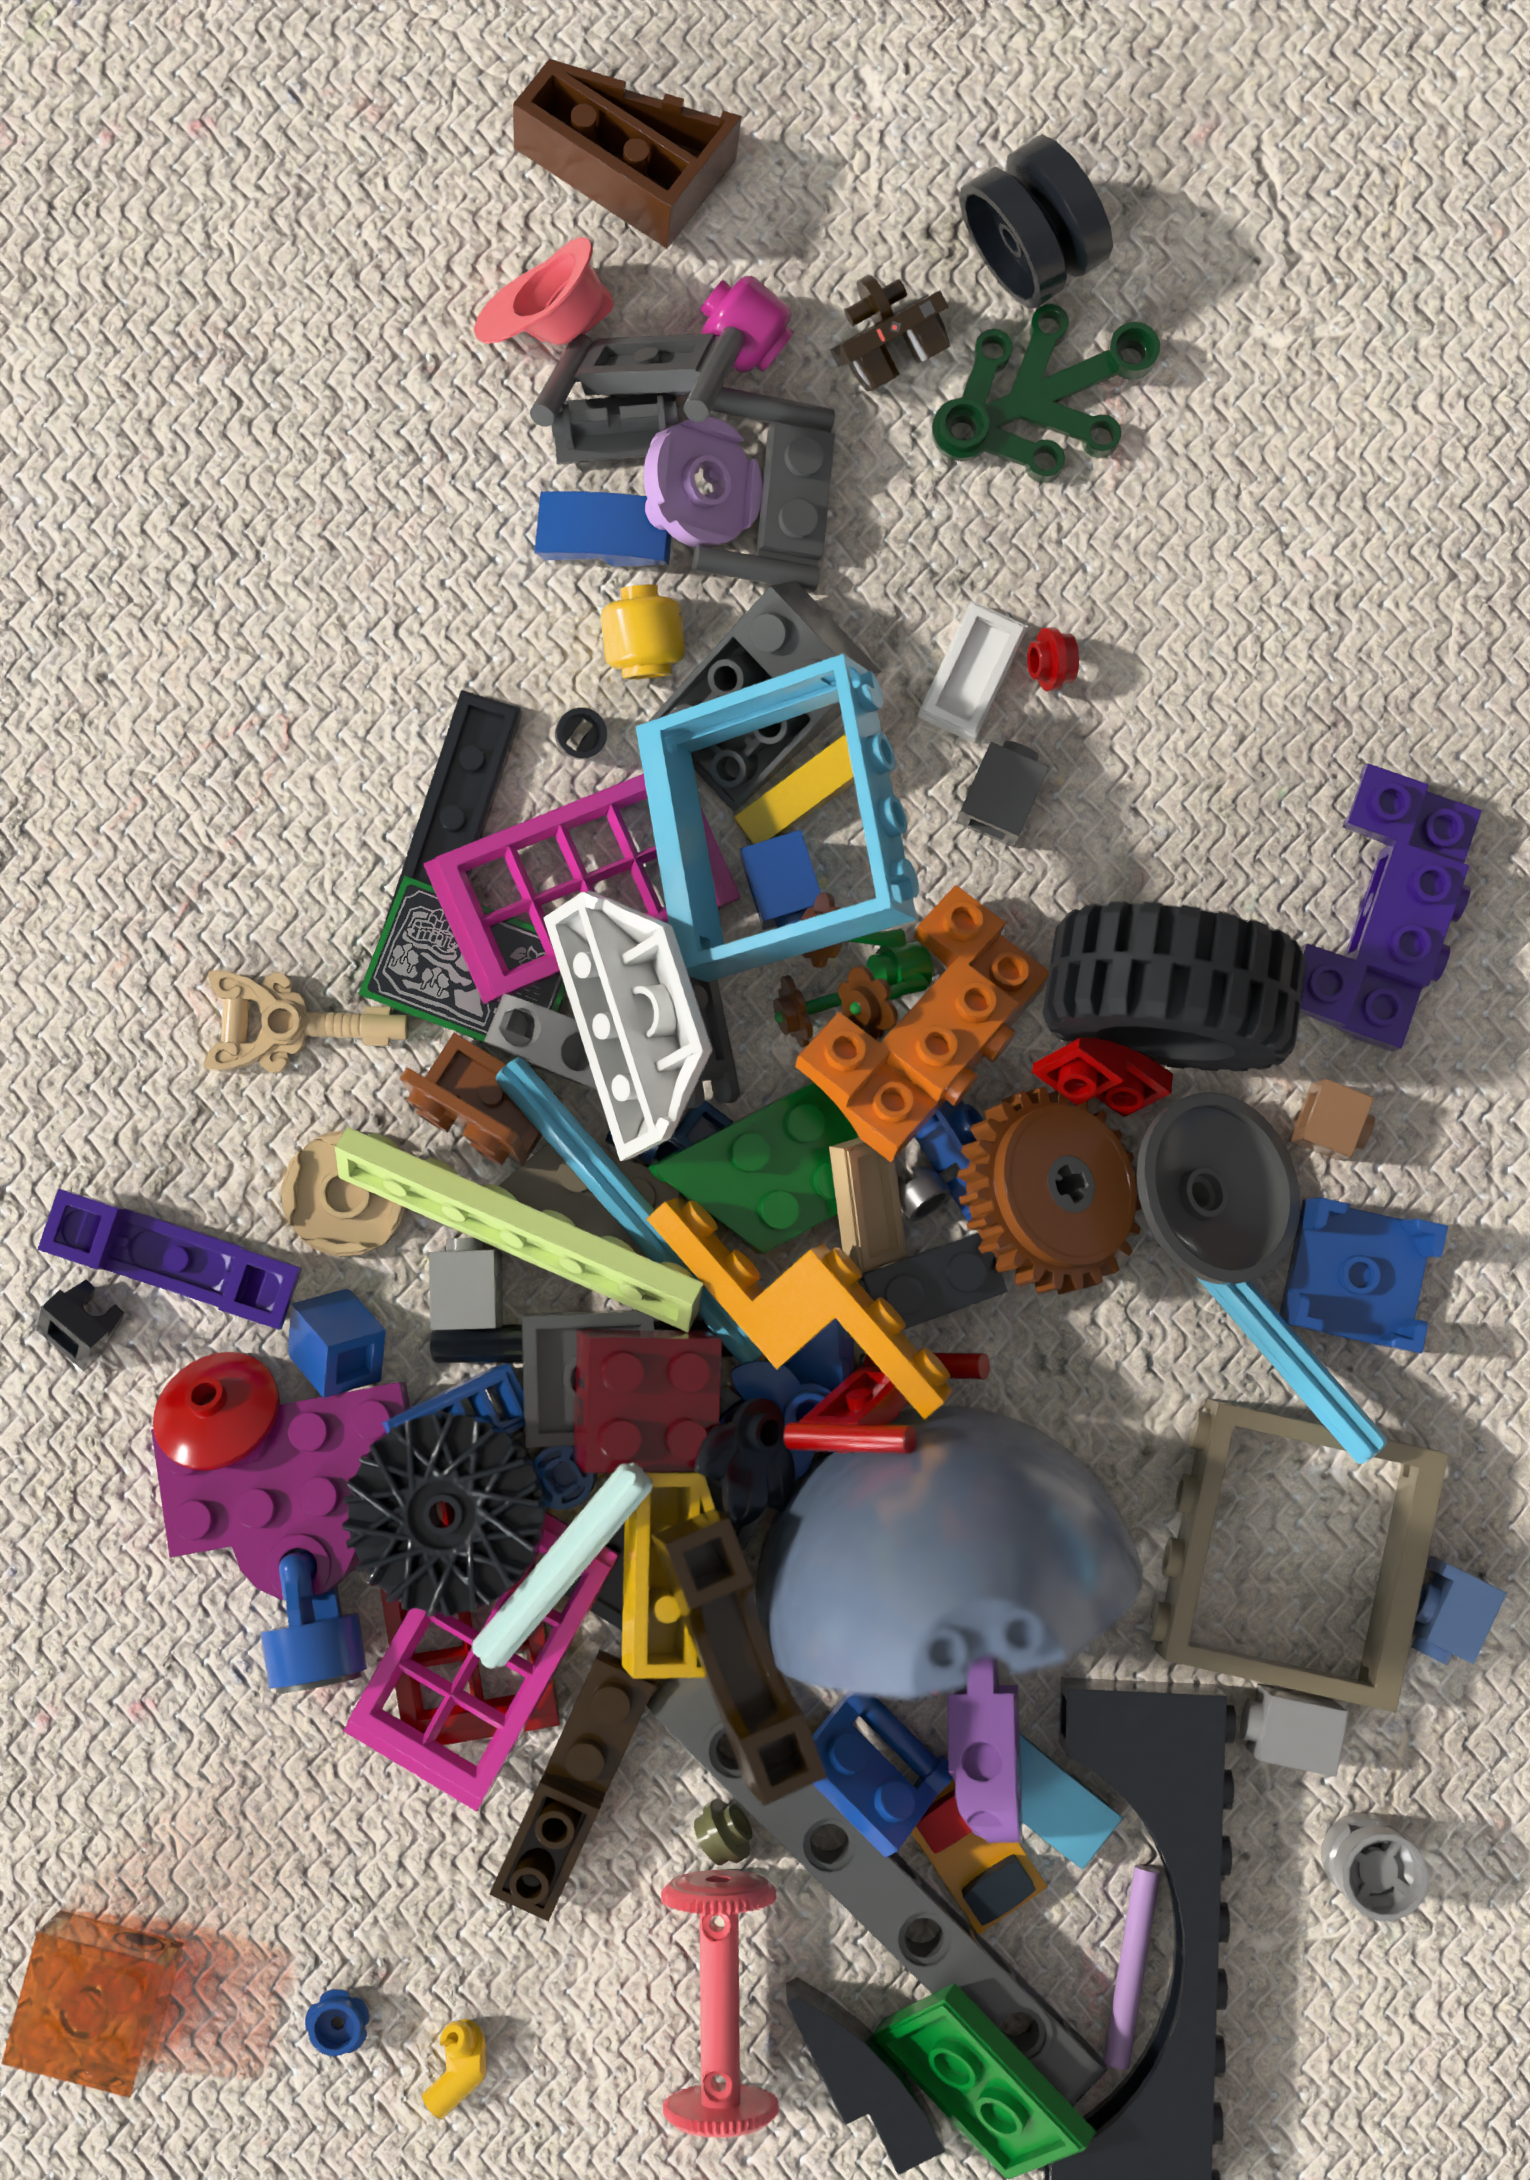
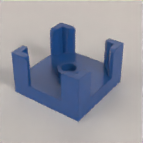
[1279,1197,1448,1354]

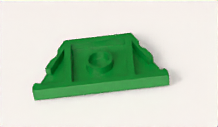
[649,1081,859,1254]

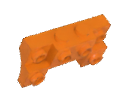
[795,885,1049,1163]

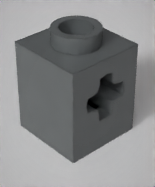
[955,741,1049,847]

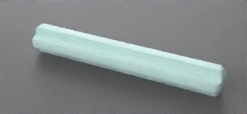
[472,1463,653,1669]

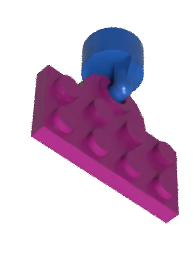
[151,1382,410,1694]

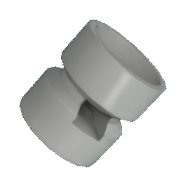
[1321,1812,1428,1921]

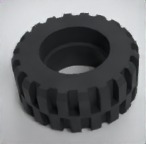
[1042,901,1307,1071]

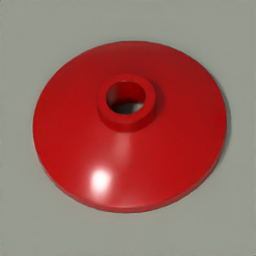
[153,1352,280,1471]

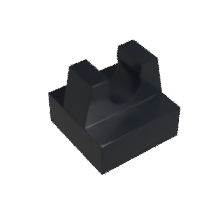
[36,1280,125,1371]

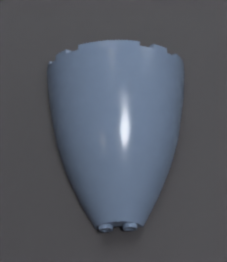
[755,1406,1143,1698]

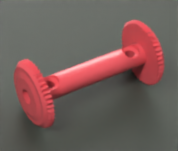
[661,1870,779,2137]

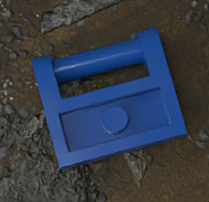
[812,1692,953,1858]

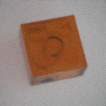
[1,1910,184,2098]

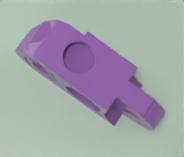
[948,1656,1023,1843]

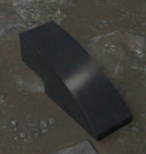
[786,1977,946,2175]

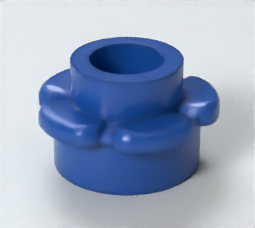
[305,1989,370,2056]

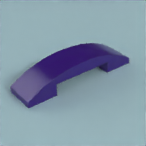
[37,1189,302,1330]

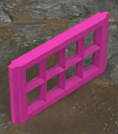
[423,774,741,1005]
[343,1512,620,1812]

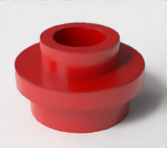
[1027,627,1079,691]

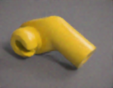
[421,2019,487,2120]

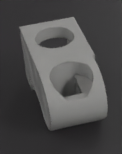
[484,994,597,1089]

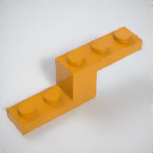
[646,1196,953,1420]

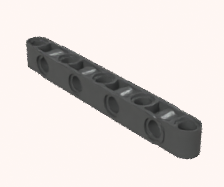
[647,1677,1108,2107]

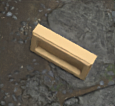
[829,1137,907,1274]

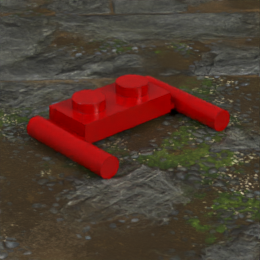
[784,1352,990,1454]

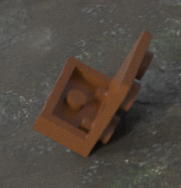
[399,1033,564,1166]

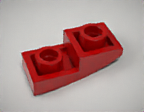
[1032,1038,1173,1117]

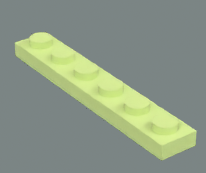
[335,1127,703,1332]

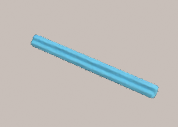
[496,1057,763,1364]

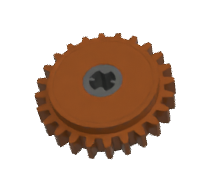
[958,1087,1142,1295]

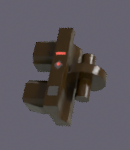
[830,274,950,392]

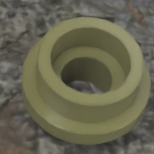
[694,1799,753,1865]

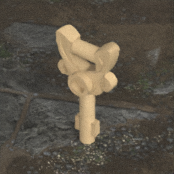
[203,970,409,1074]

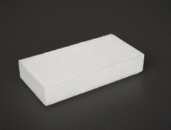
[917,600,1028,743]

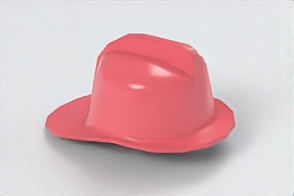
[474,237,614,346]

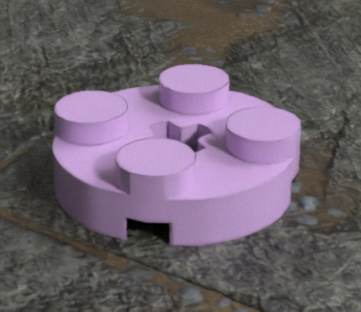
[644,416,763,548]

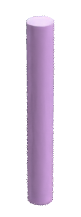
[1103,1865,1161,2070]

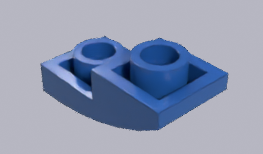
[534,491,672,567]

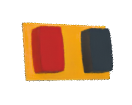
[911,1778,1048,1935]

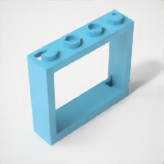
[636,654,919,982]

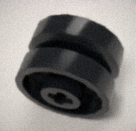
[959,134,1113,309]

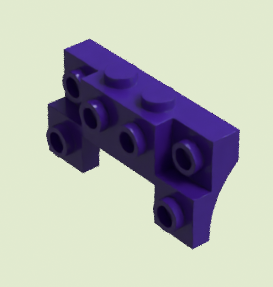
[1300,763,1482,1052]

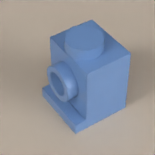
[1411,1556,1507,1665]

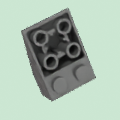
[649,581,882,812]

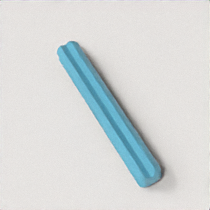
[1197,1278,1388,1464]

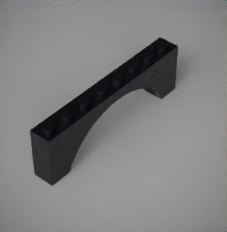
[1043,1677,1236,2180]

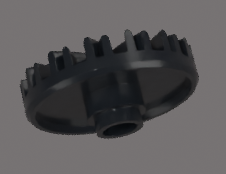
[342,1412,546,1617]

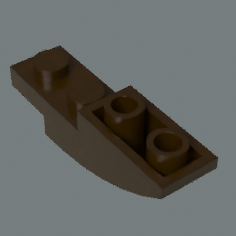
[489,1649,658,1922]

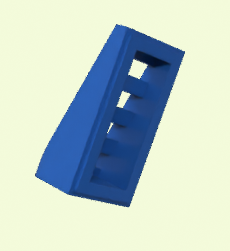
[382,1364,524,1434]

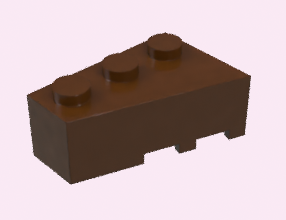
[513,59,742,249]

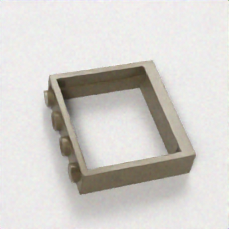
[1150,1399,1449,1713]

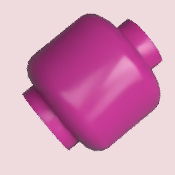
[699,276,794,373]

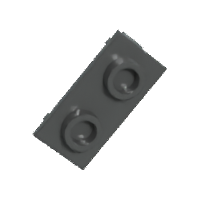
[551,393,678,465]

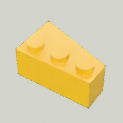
[621,1472,715,1679]

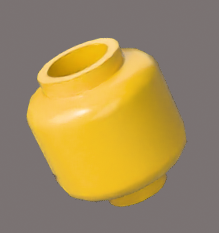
[601,584,685,680]

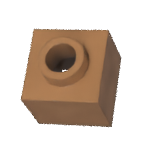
[1289,1079,1375,1160]

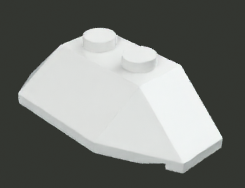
[544,891,712,1161]

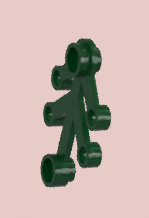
[932,304,1160,483]

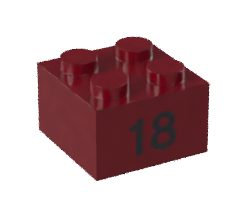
[573,1329,722,1473]

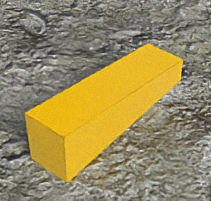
[734,733,855,845]

